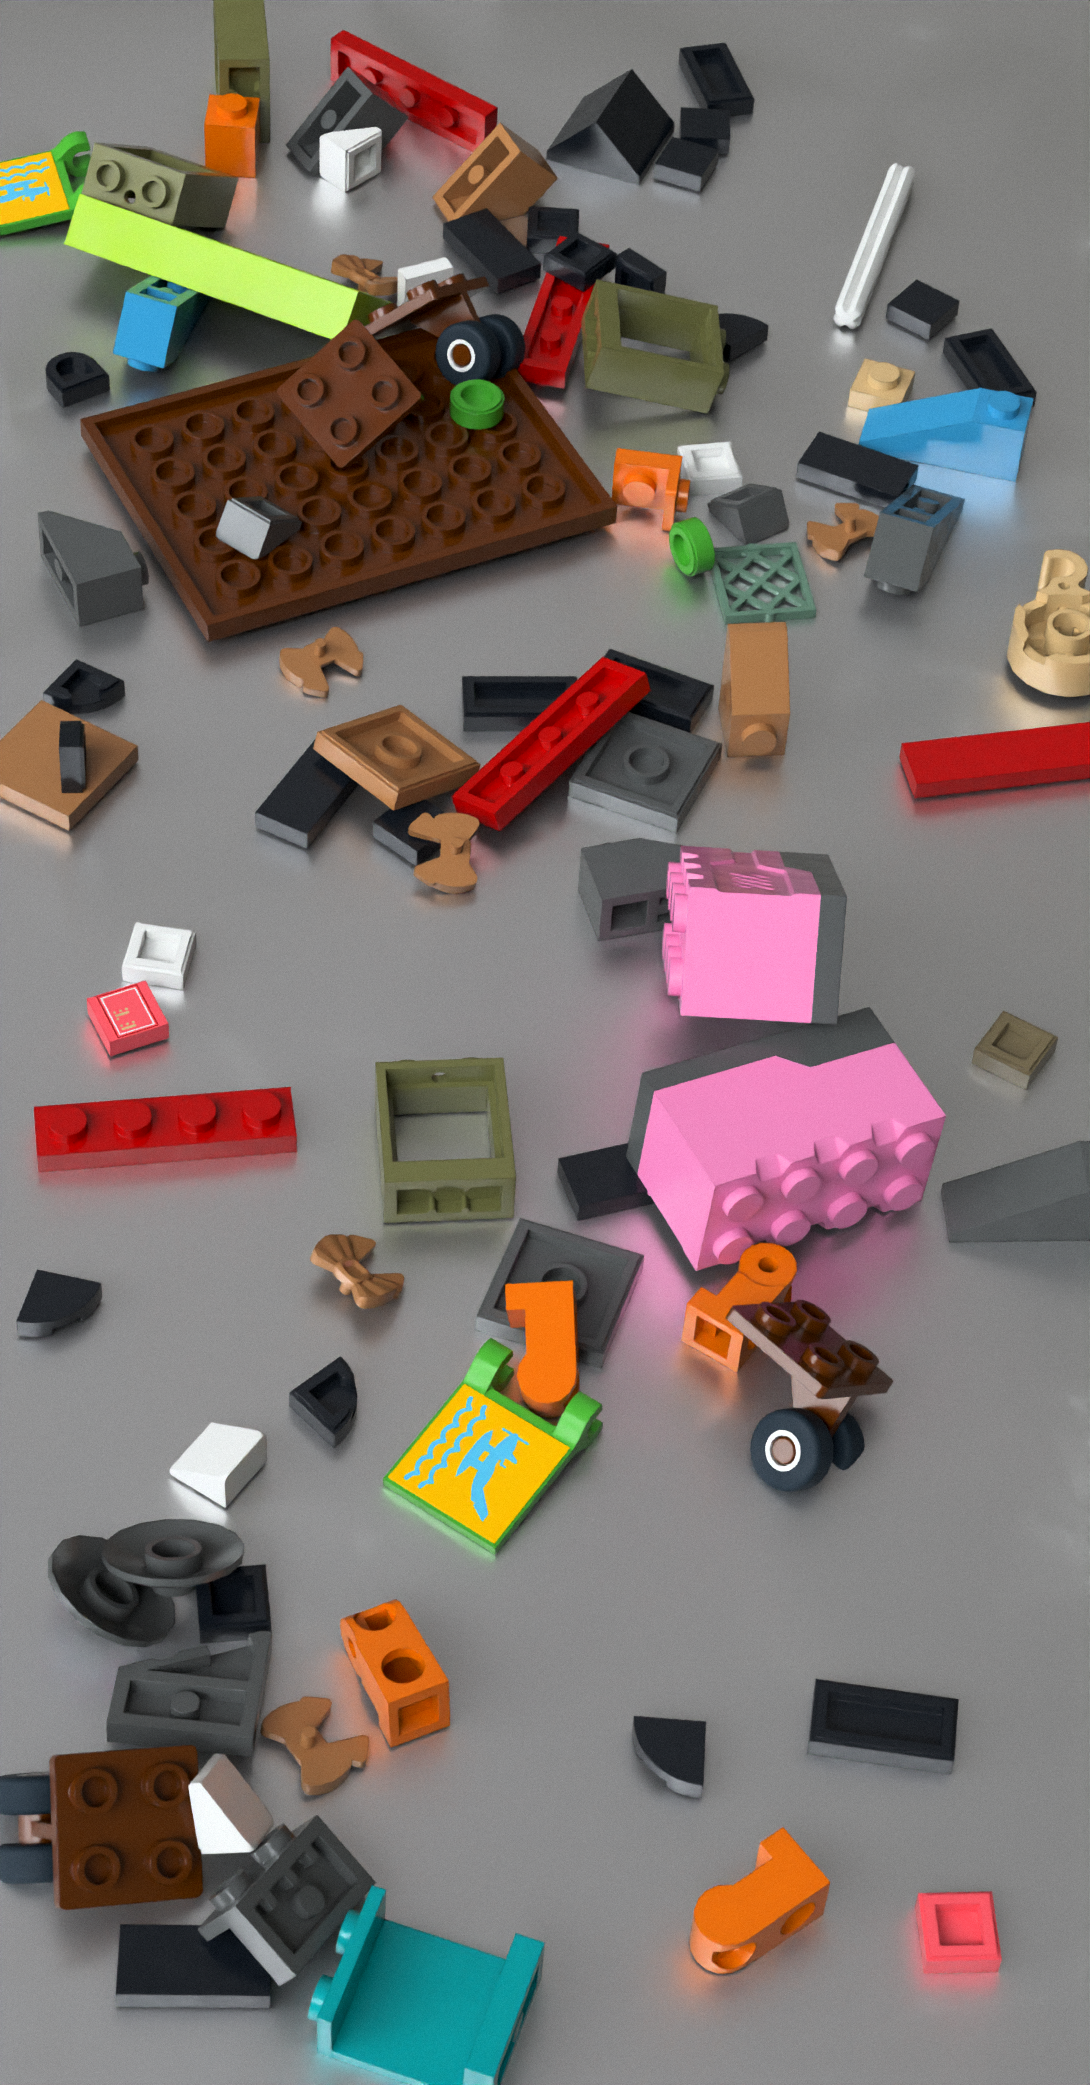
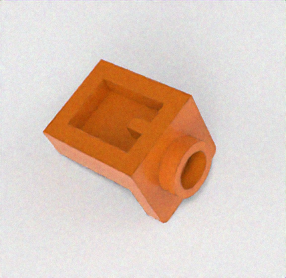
[612,448,691,531]

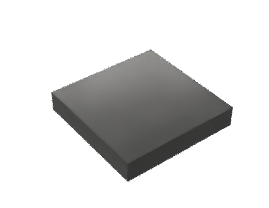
[568,712,722,833]
[476,1218,644,1369]

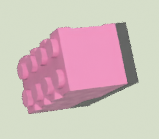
[662,846,847,1025]
[626,1007,946,1271]

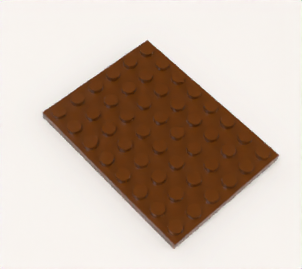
[80,328,617,642]

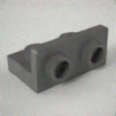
[197,1815,376,1986]

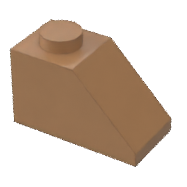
[432,123,558,221]
[718,622,790,757]

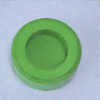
[450,379,504,430]
[669,517,715,576]

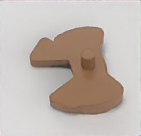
[331,254,398,296]
[807,503,879,561]
[279,627,364,698]
[408,812,480,894]
[310,1234,405,1309]
[260,1696,369,1795]

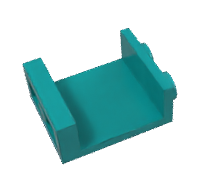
[308,1885,545,2085]

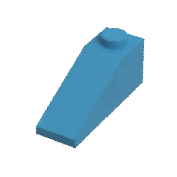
[113,275,211,372]
[858,388,1034,482]

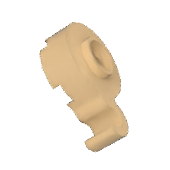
[1007,549,1090,697]

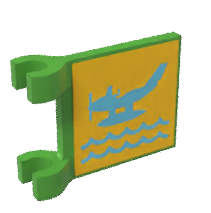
[0,131,91,236]
[383,1338,603,1555]

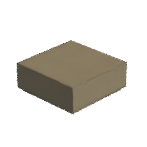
[972,1010,1058,1090]

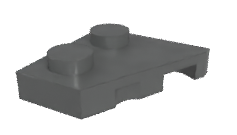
[106,1631,272,1757]

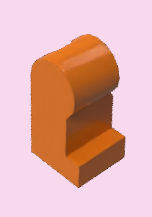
[681,1243,797,1373]
[505,1280,580,1418]
[340,1599,450,1748]
[689,1827,830,1974]

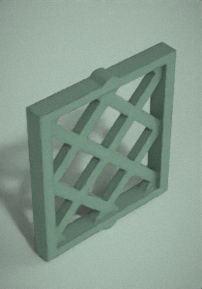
[710,542,817,625]

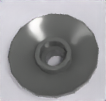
[102,1519,244,1597]
[48,1535,175,1648]

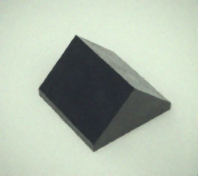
[546,69,675,185]

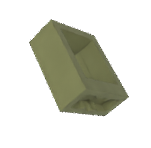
[213,0,270,144]
[81,142,238,228]
[581,279,730,414]
[375,1057,516,1223]

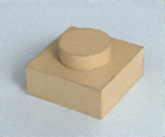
[848,359,915,411]

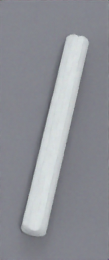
[833,163,916,329]

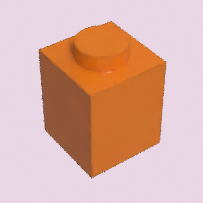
[204,93,261,178]

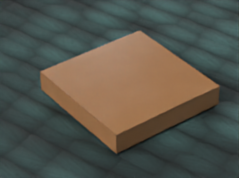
[0,700,138,831]
[313,705,481,811]

